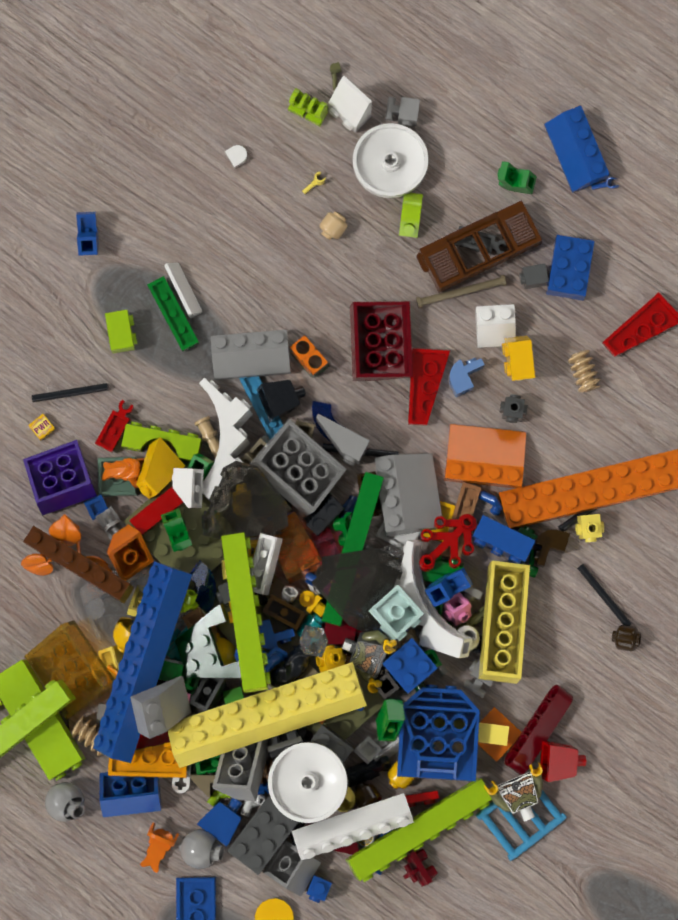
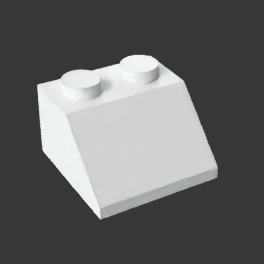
[475,304,516,348]

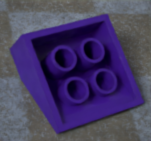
[23,440,97,516]

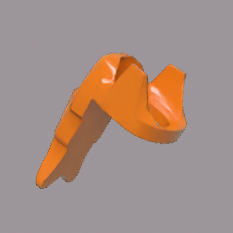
[102,458,145,488]
[140,822,179,873]

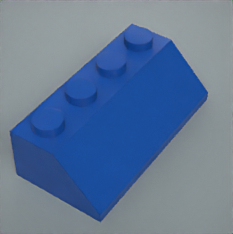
[544,105,609,193]

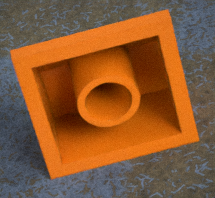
[107,524,154,581]

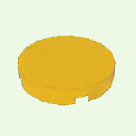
[255,898,294,920]

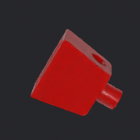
[541,741,587,782]

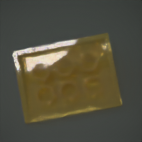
[24,620,115,720]

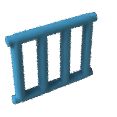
[476,773,567,861]

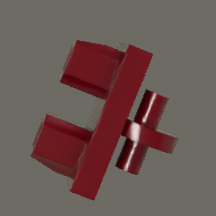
[403,849,438,887]

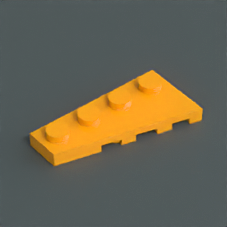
[108,742,187,778]

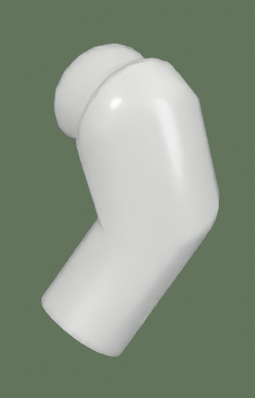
[240,794,266,817]

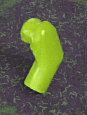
[207,790,232,807]

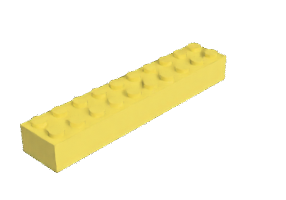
[168,662,367,768]

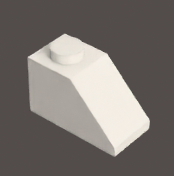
[172,468,204,508]

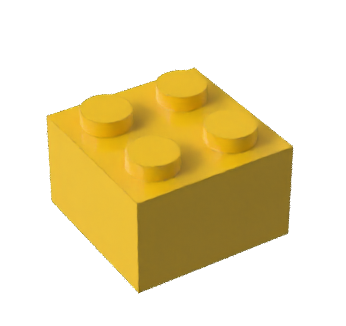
[502,335,535,381]

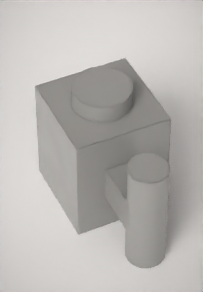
[385,97,420,128]
[463,659,493,698]

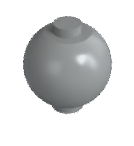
[45,782,85,822]
[179,829,224,869]

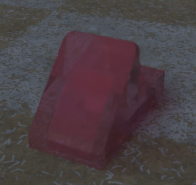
[311,527,341,568]

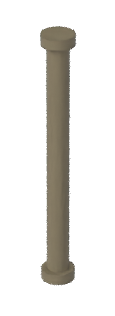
[416,275,507,308]

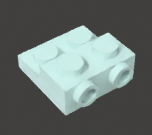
[369,585,424,641]

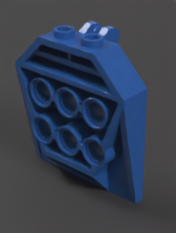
[397,685,480,782]

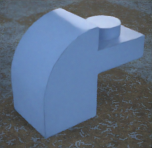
[449,358,484,397]

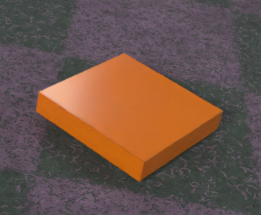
[478,707,522,762]

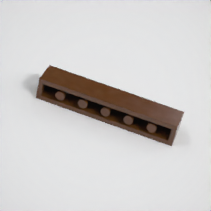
[23,525,134,604]

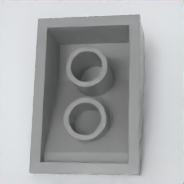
[316,414,370,466]
[130,676,191,739]

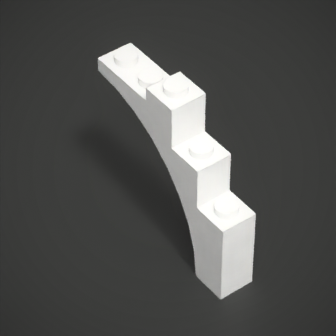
[199,378,253,505]
[388,539,473,658]

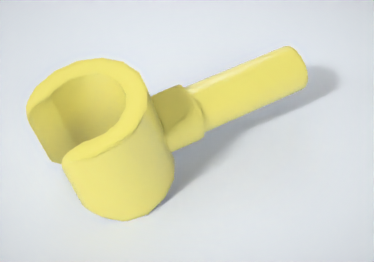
[302,172,326,194]

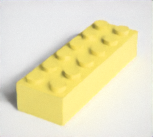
[479,561,530,684]

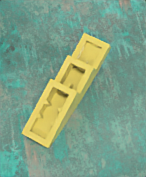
[434,718,509,746]

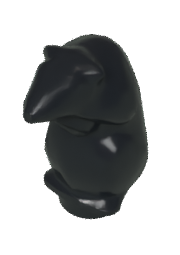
[270,645,311,687]

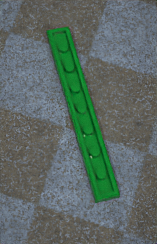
[321,472,384,627]

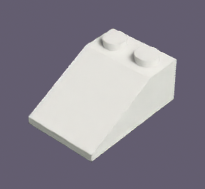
[328,76,372,133]

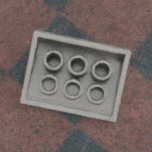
[249,419,347,516]
[375,453,443,537]

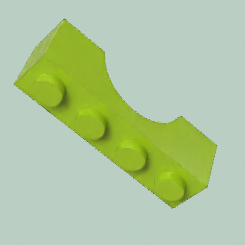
[121,422,202,462]

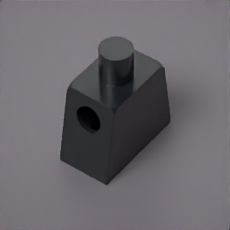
[257,380,306,423]

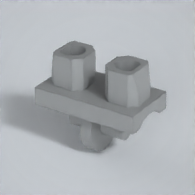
[96,506,125,540]

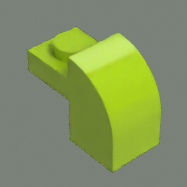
[399,193,423,238]

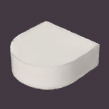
[225,145,247,168]

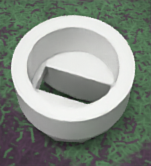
[281,586,298,603]

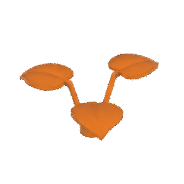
[21,514,112,576]

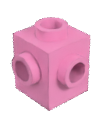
[443,592,472,626]

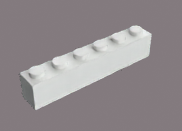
[292,793,414,860]

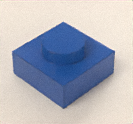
[84,494,108,520]

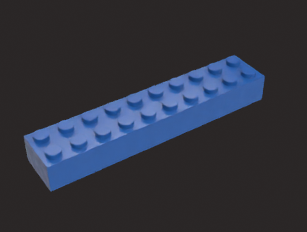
[93,561,192,763]

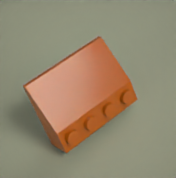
[444,424,526,488]

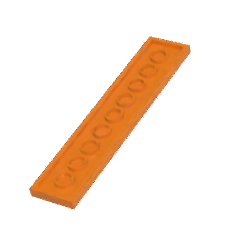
[498,449,678,529]

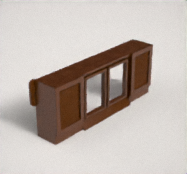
[416,200,542,293]

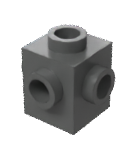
[499,395,528,423]

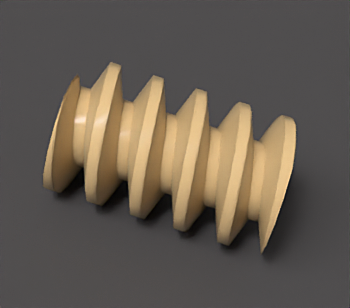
[568,350,601,393]
[72,715,102,756]

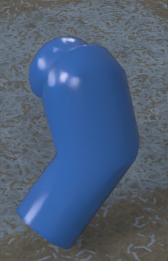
[479,490,503,516]

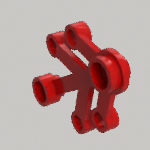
[419,514,477,572]

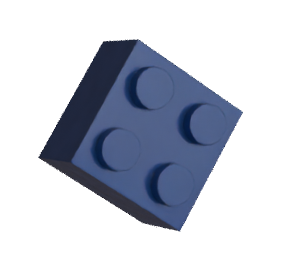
[382,638,438,694]

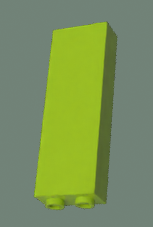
[0,659,86,781]

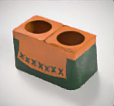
[290,335,330,378]

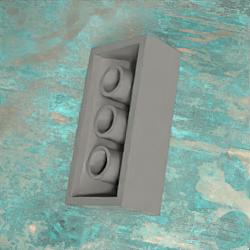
[211,330,291,380]
[212,739,269,801]

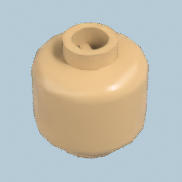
[320,211,347,240]

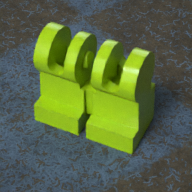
[288,88,329,127]

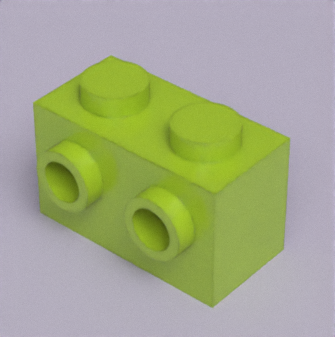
[105,310,138,354]

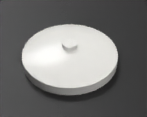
[353,123,428,198]
[268,742,348,823]

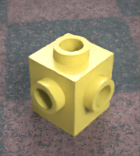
[575,514,604,542]

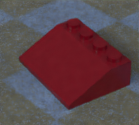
[350,301,413,381]

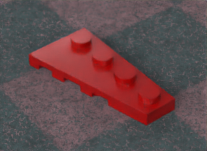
[602,292,678,357]
[408,348,450,426]

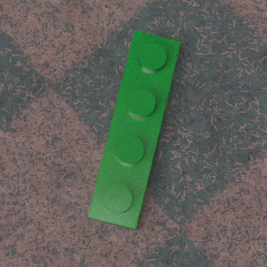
[147,276,199,352]

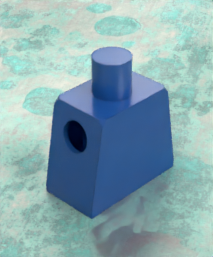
[197,798,243,847]

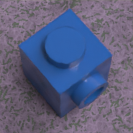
[306,874,332,903]

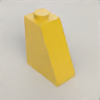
[136,437,185,499]

